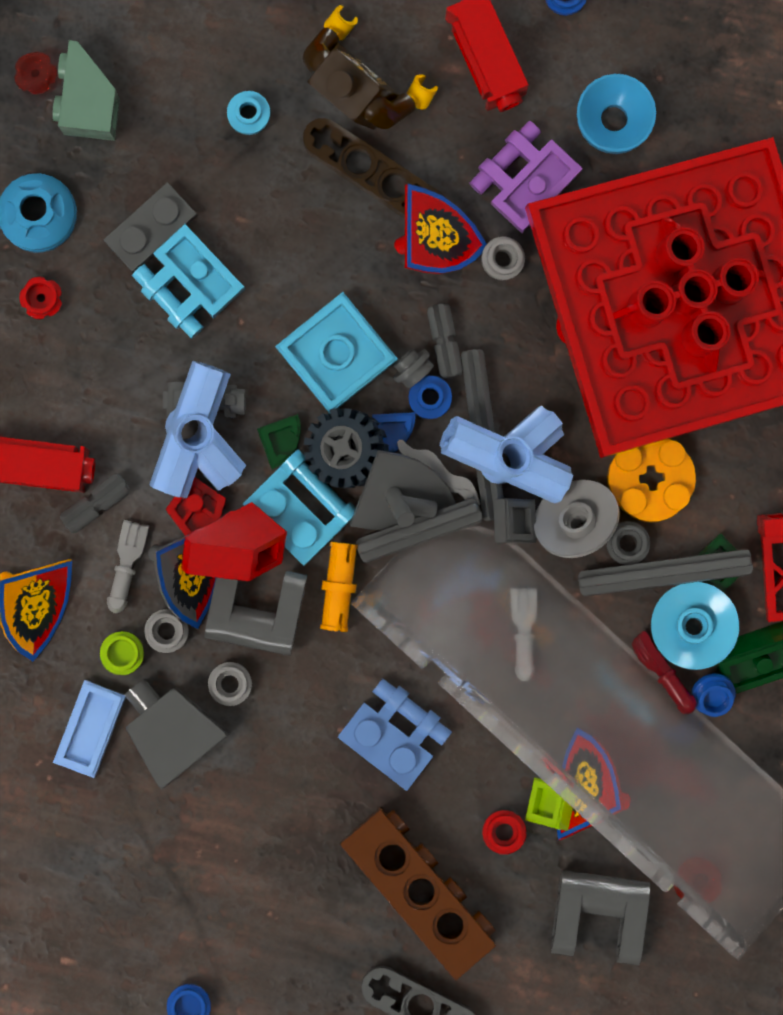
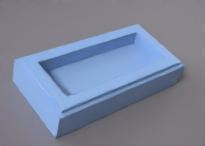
[53,680,126,778]

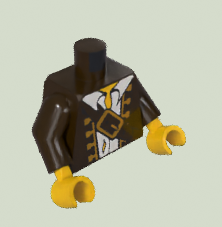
[303,5,438,130]

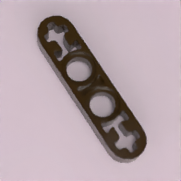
[303,118,447,219]

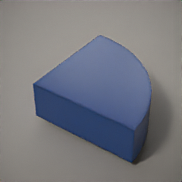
[372,412,415,453]

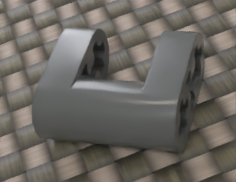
[205,570,308,656]
[551,870,650,966]

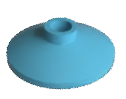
[651,582,739,670]

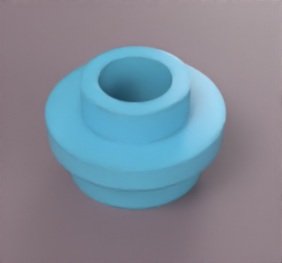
[227,91,270,135]

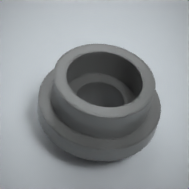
[393,349,434,388]
[606,521,650,565]

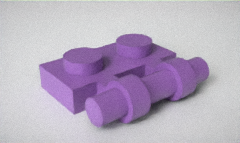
[469,121,583,234]

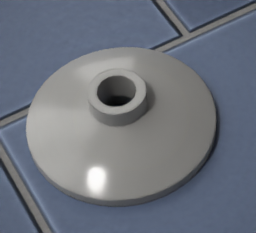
[534,480,620,558]

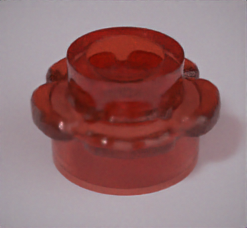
[14,52,57,95]

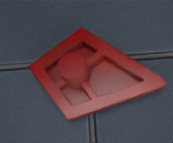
[165,477,227,536]

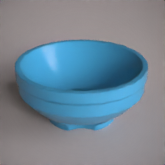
[576,74,656,154]
[0,173,77,253]

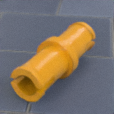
[320,542,358,632]

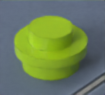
[100,631,144,675]

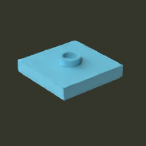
[275,292,398,414]

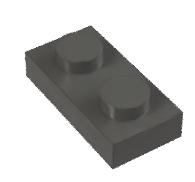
[103,182,198,273]

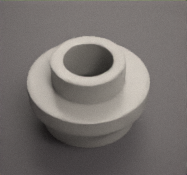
[481,236,525,280]
[144,609,189,653]
[208,662,252,706]

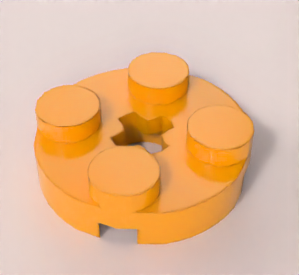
[607,439,696,522]

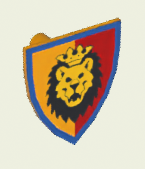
[0,559,72,662]

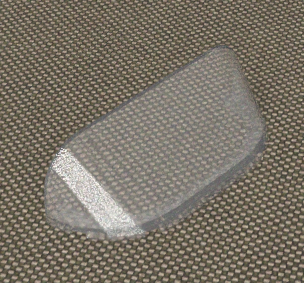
[350,525,783,961]

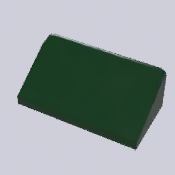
[716,621,783,694]

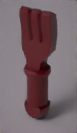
[632,631,697,714]

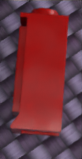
[445,0,529,112]
[0,437,96,493]

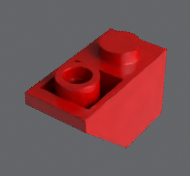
[181,502,287,581]

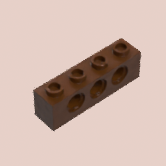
[340,807,496,981]

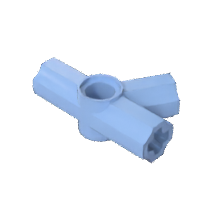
[149,361,246,498]
[439,406,573,504]

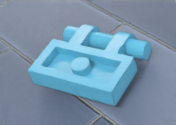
[132,224,245,339]

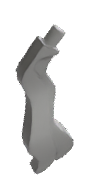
[397,440,481,505]

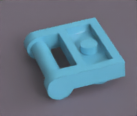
[243,449,356,566]

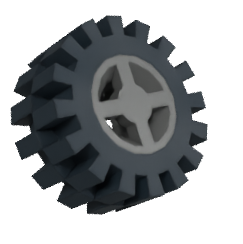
[303,408,389,488]

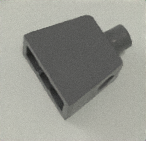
[124,679,229,789]

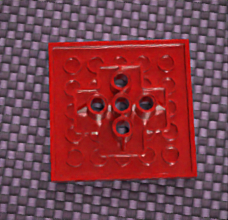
[525,137,783,458]

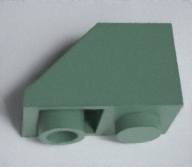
[53,40,120,141]

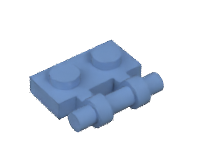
[337,678,452,791]

